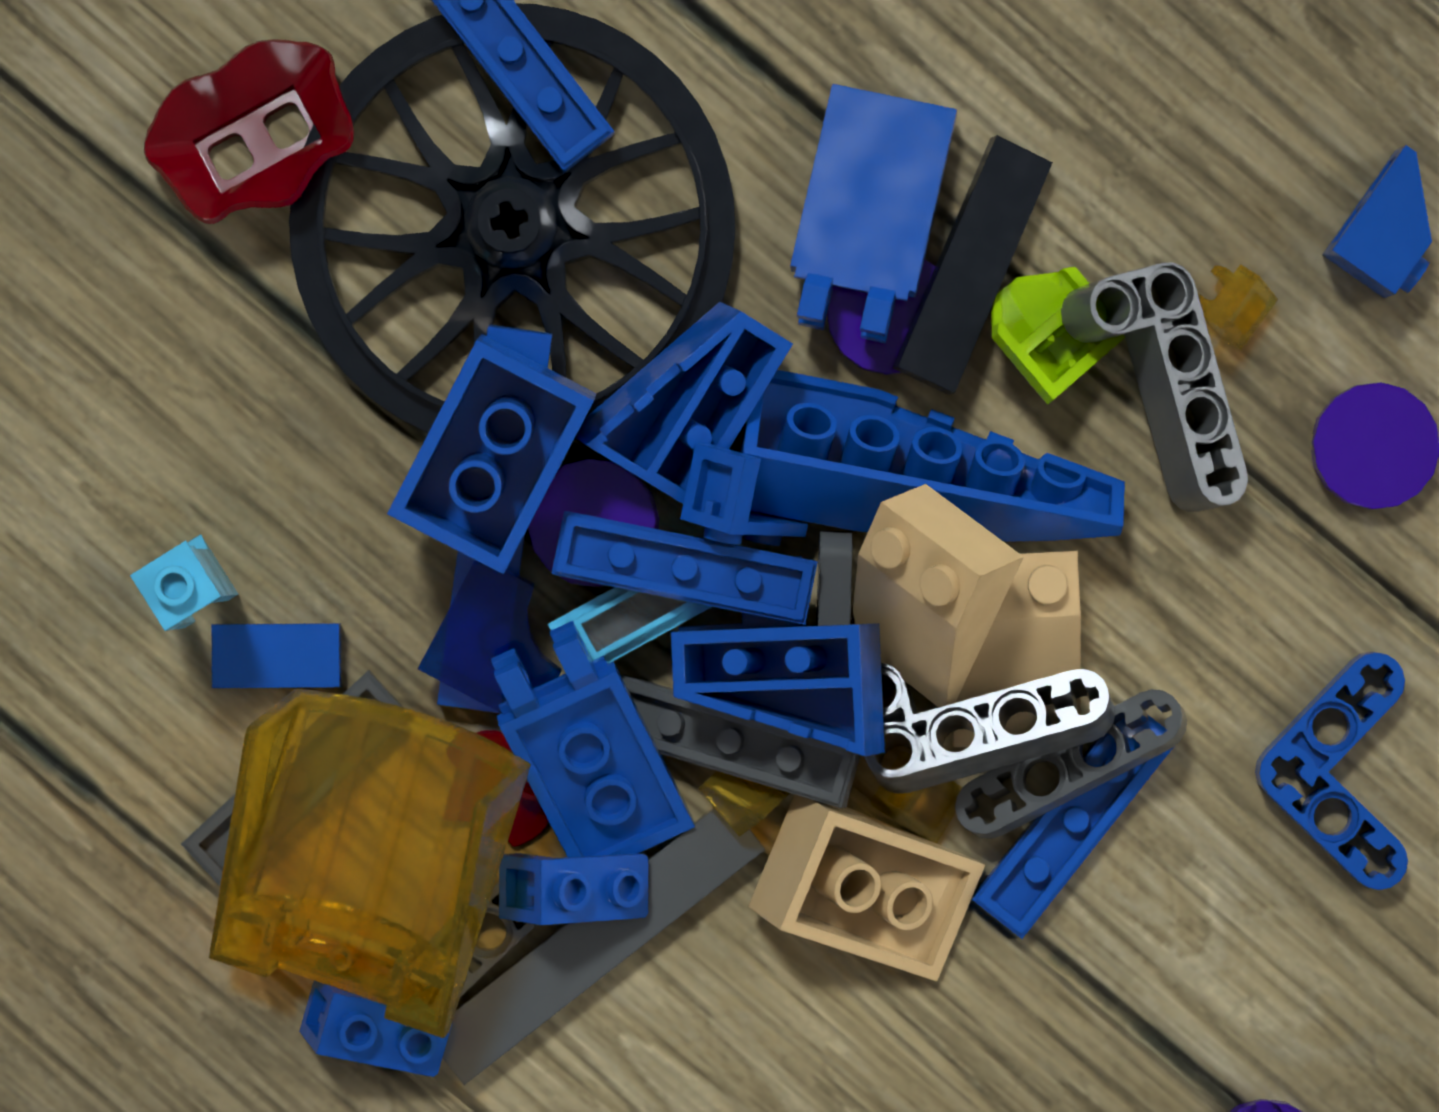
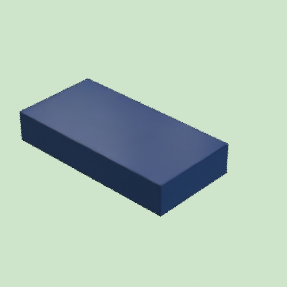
[211,623,342,688]

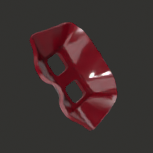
[144,39,354,224]

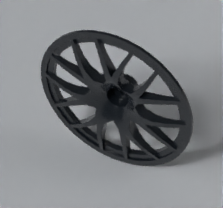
[289,3,735,440]

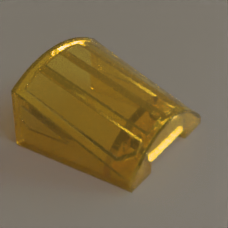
[209,689,531,1038]

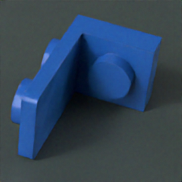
[680,443,808,546]
[499,853,648,925]
[299,971,453,1077]

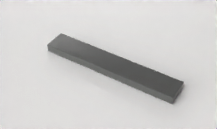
[443,798,765,1085]

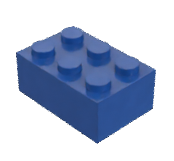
[387,334,597,575]

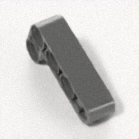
[1061,262,1248,512]
[864,662,1115,794]

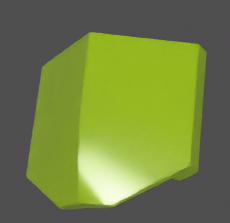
[991,267,1125,405]

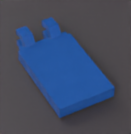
[790,84,957,343]
[491,621,695,857]

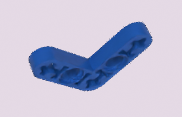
[1255,652,1408,890]

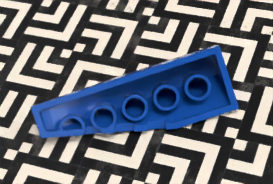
[737,370,1125,542]

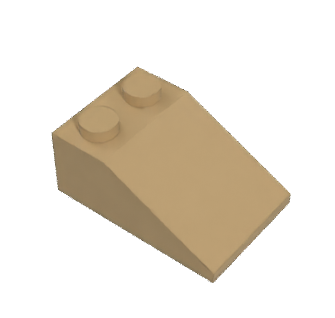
[852,484,1024,707]
[953,551,1081,747]
[748,794,985,981]

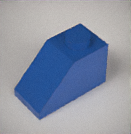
[1322,145,1432,298]

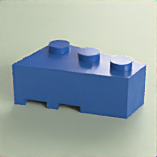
[575,302,793,504]
[671,623,885,756]

